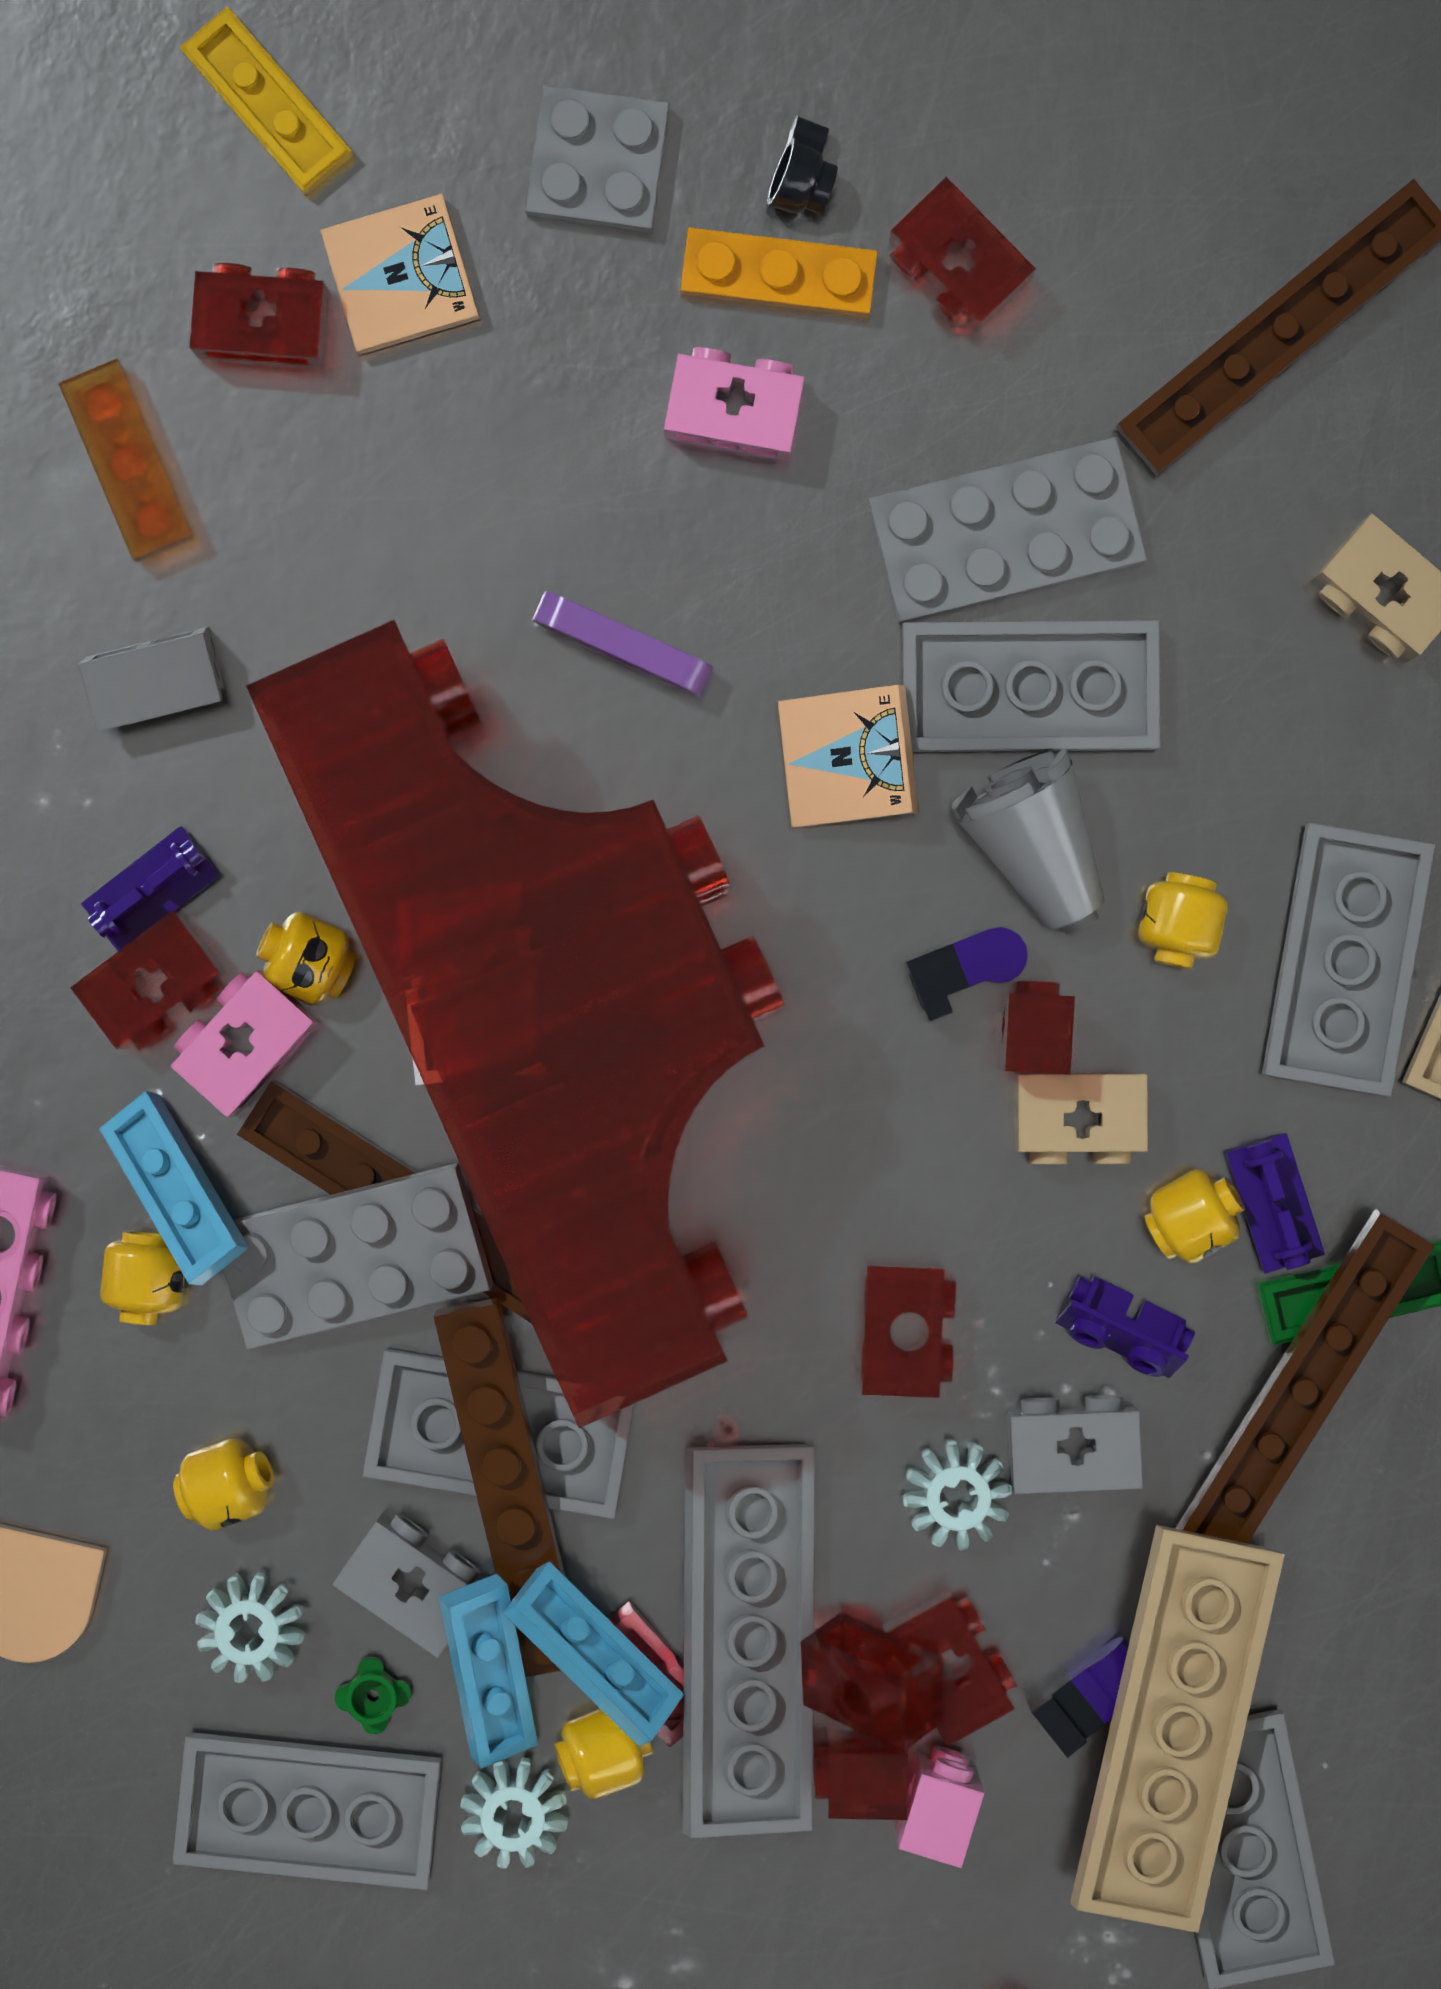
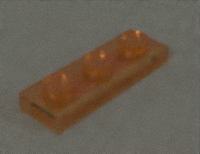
[58,358,195,562]

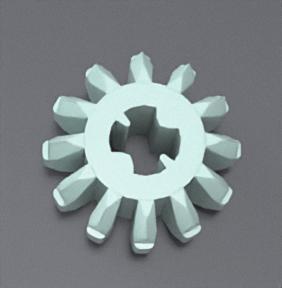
[903,1439,1012,1550]
[195,1573,305,1683]
[460,1757,568,1868]

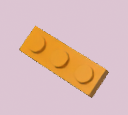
[680,227,878,318]

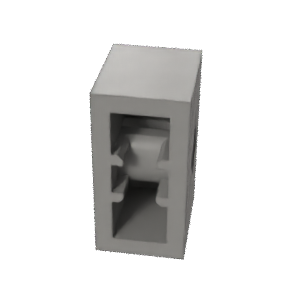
[1006,1395,1143,1494]
[332,1514,481,1658]

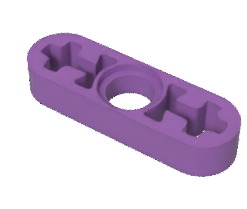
[532,591,713,697]

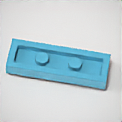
[99,1091,249,1286]
[503,1561,685,1746]
[439,1574,538,1769]

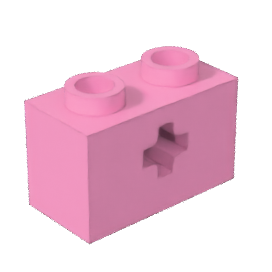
[664,347,804,462]
[170,971,320,1118]
[894,1746,985,1868]

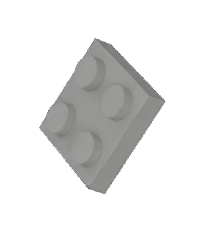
[525,85,670,233]

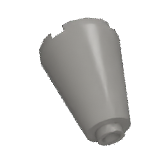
[951,749,1105,934]

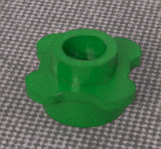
[335,1657,411,1734]

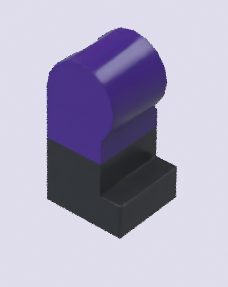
[904,927,1028,1022]
[1027,1636,1129,1758]

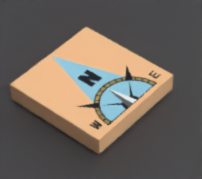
[320,193,480,355]
[778,684,919,828]

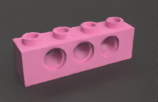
[0,1165,56,1417]

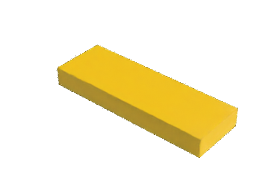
[179,6,353,196]

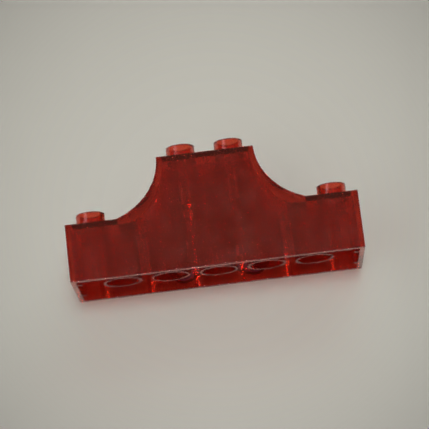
[246,620,785,1428]

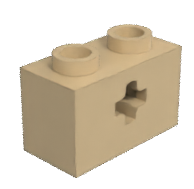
[1313,513,1441,661]
[1014,1073,1148,1164]

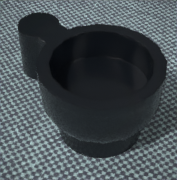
[767,116,838,214]

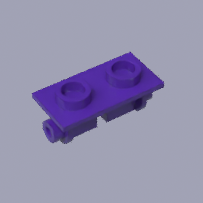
[81,826,221,954]
[1225,1133,1325,1274]
[1055,1275,1195,1378]

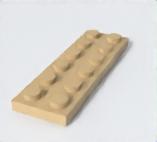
[1070,1525,1285,1933]

